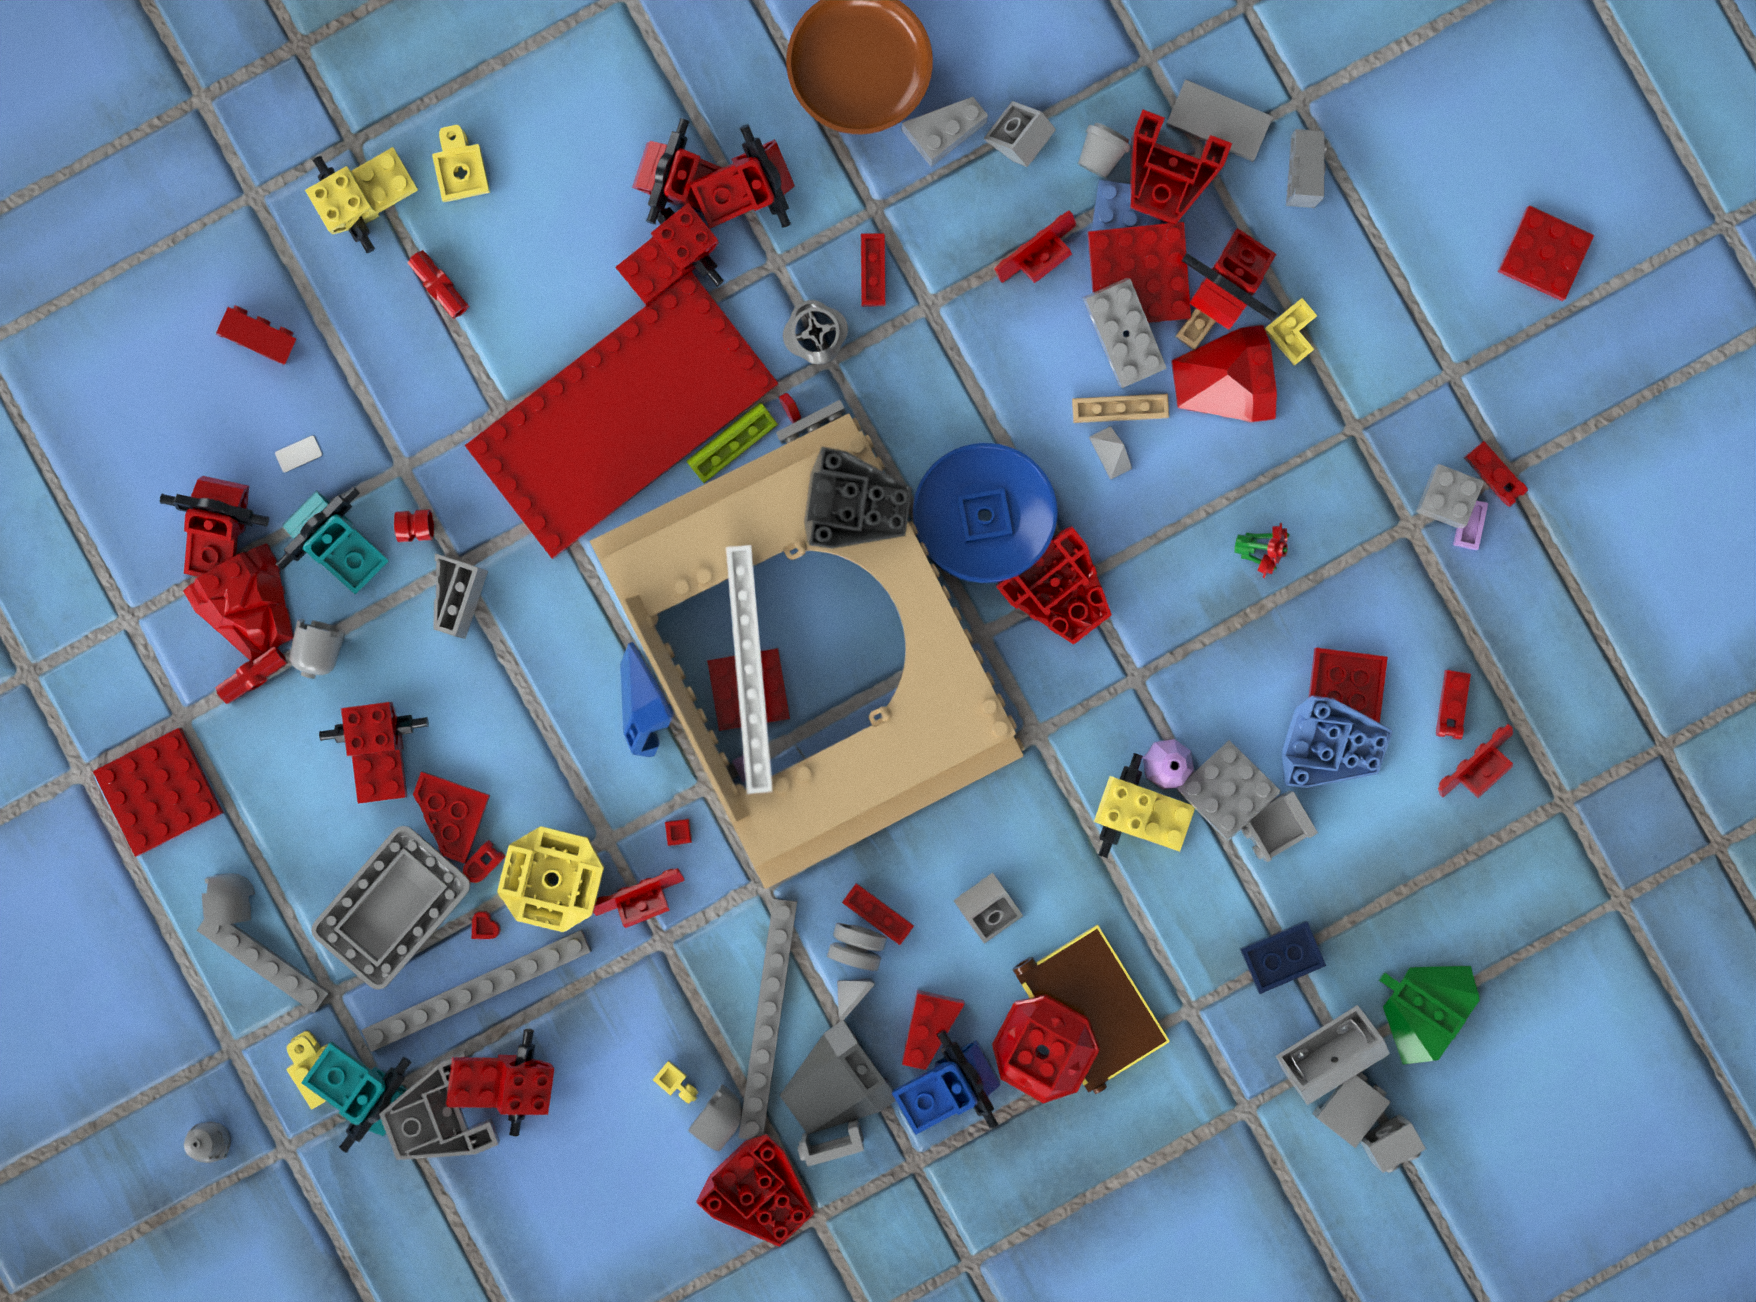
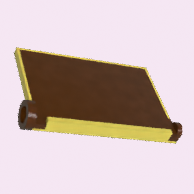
[1012,925,1170,1094]

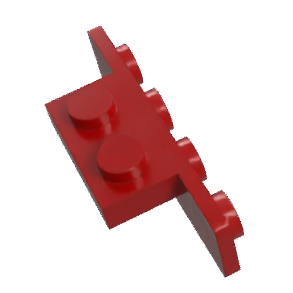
[994,210,1076,283]
[1438,724,1513,798]
[593,868,685,928]

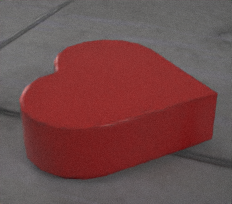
[778,393,801,423]
[471,911,501,939]

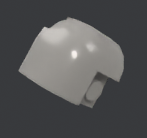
[202,873,255,927]
[688,1084,742,1151]

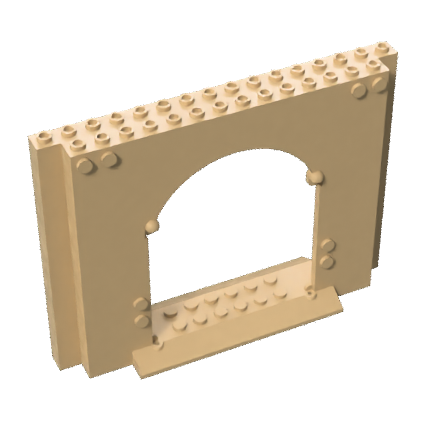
[590,414,1025,889]

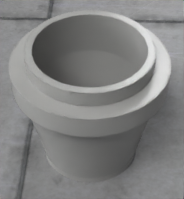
[1078,123,1131,178]

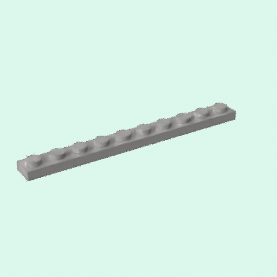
[739,898,797,1139]
[361,930,592,1052]

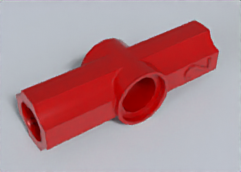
[407,250,469,319]
[215,646,288,704]

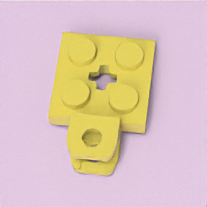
[432,125,490,202]
[286,1030,329,1110]

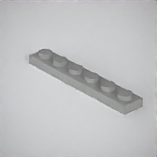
[196,920,330,1013]

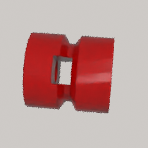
[394,509,434,542]

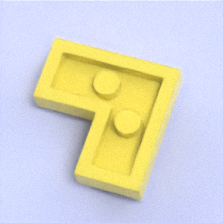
[1265,298,1317,366]

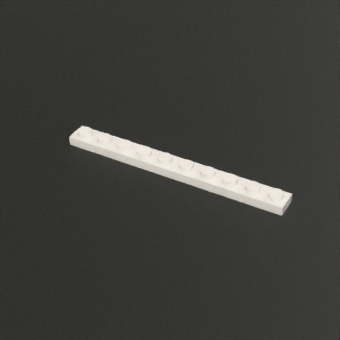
[726,545,772,794]

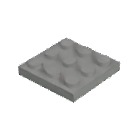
[1177,740,1281,841]

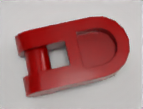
[463,840,506,883]

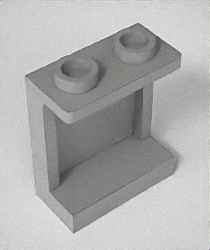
[1241,791,1318,862]
[1312,1072,1391,1148]
[798,1119,864,1167]

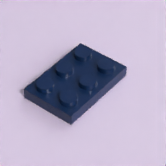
[1240,920,1326,994]

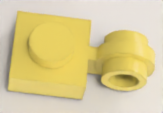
[653,1061,699,1104]

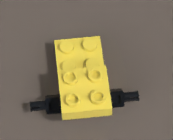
[305,147,418,253]
[1094,753,1195,858]

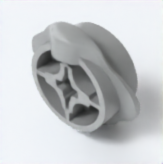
[783,300,848,365]

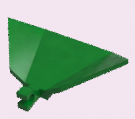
[1378,966,1480,1065]

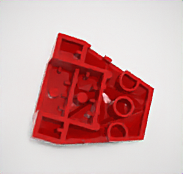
[996,526,1112,644]
[183,543,294,660]

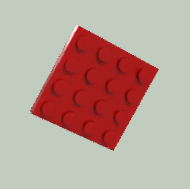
[1087,222,1191,323]
[93,728,224,857]

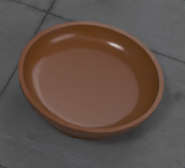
[786,0,933,135]

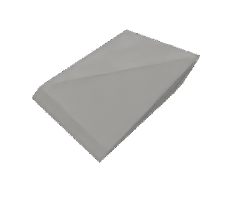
[1089,426,1132,480]
[837,979,875,1021]

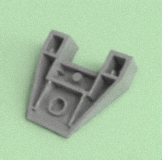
[379,1051,500,1160]

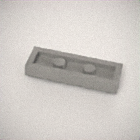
[776,400,845,444]

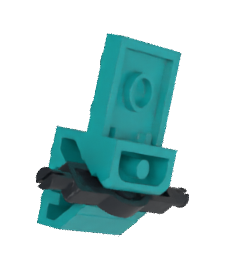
[276,486,389,594]
[301,1042,412,1153]

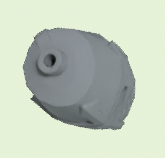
[184,1122,231,1163]

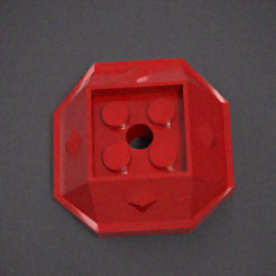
[992,994,1100,1103]

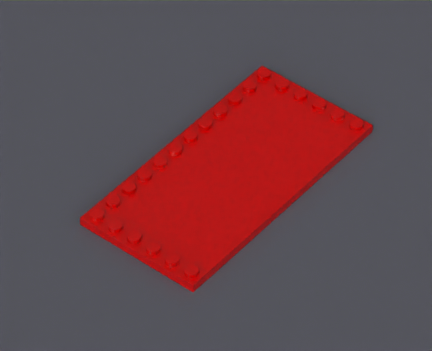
[464,271,779,559]

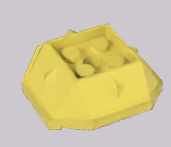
[497,826,604,932]

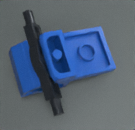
[892,1029,1000,1135]

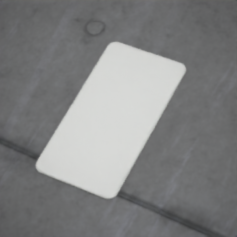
[275,436,322,472]

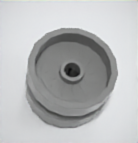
[827,923,887,971]

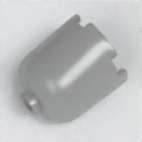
[290,619,346,679]

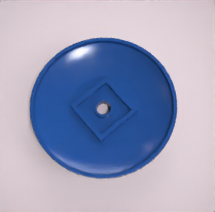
[913,443,1057,583]

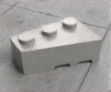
[902,97,988,167]
[1286,129,1327,208]
[434,554,488,639]

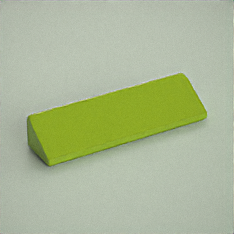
[686,403,778,483]

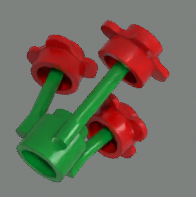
[1235,523,1290,578]

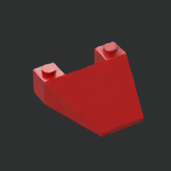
[1130,109,1232,225]

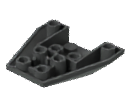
[804,447,912,549]
[780,1020,896,1135]

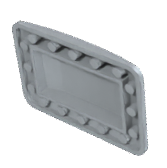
[311,826,471,990]

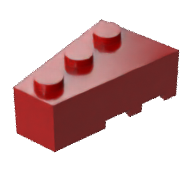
[216,305,297,365]
[902,990,965,1070]

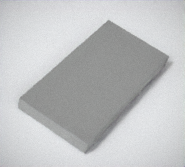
[1166,79,1273,162]

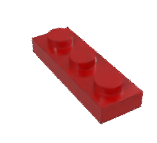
[861,233,885,307]
[842,883,914,945]

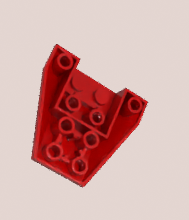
[696,1134,814,1247]

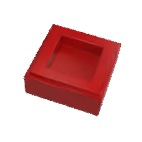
[665,819,692,846]

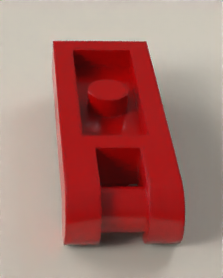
[1464,441,1528,507]
[1436,670,1471,740]

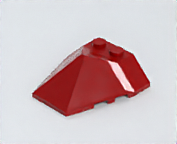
[1171,325,1277,423]

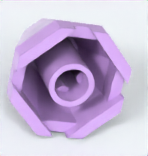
[1142,739,1194,790]

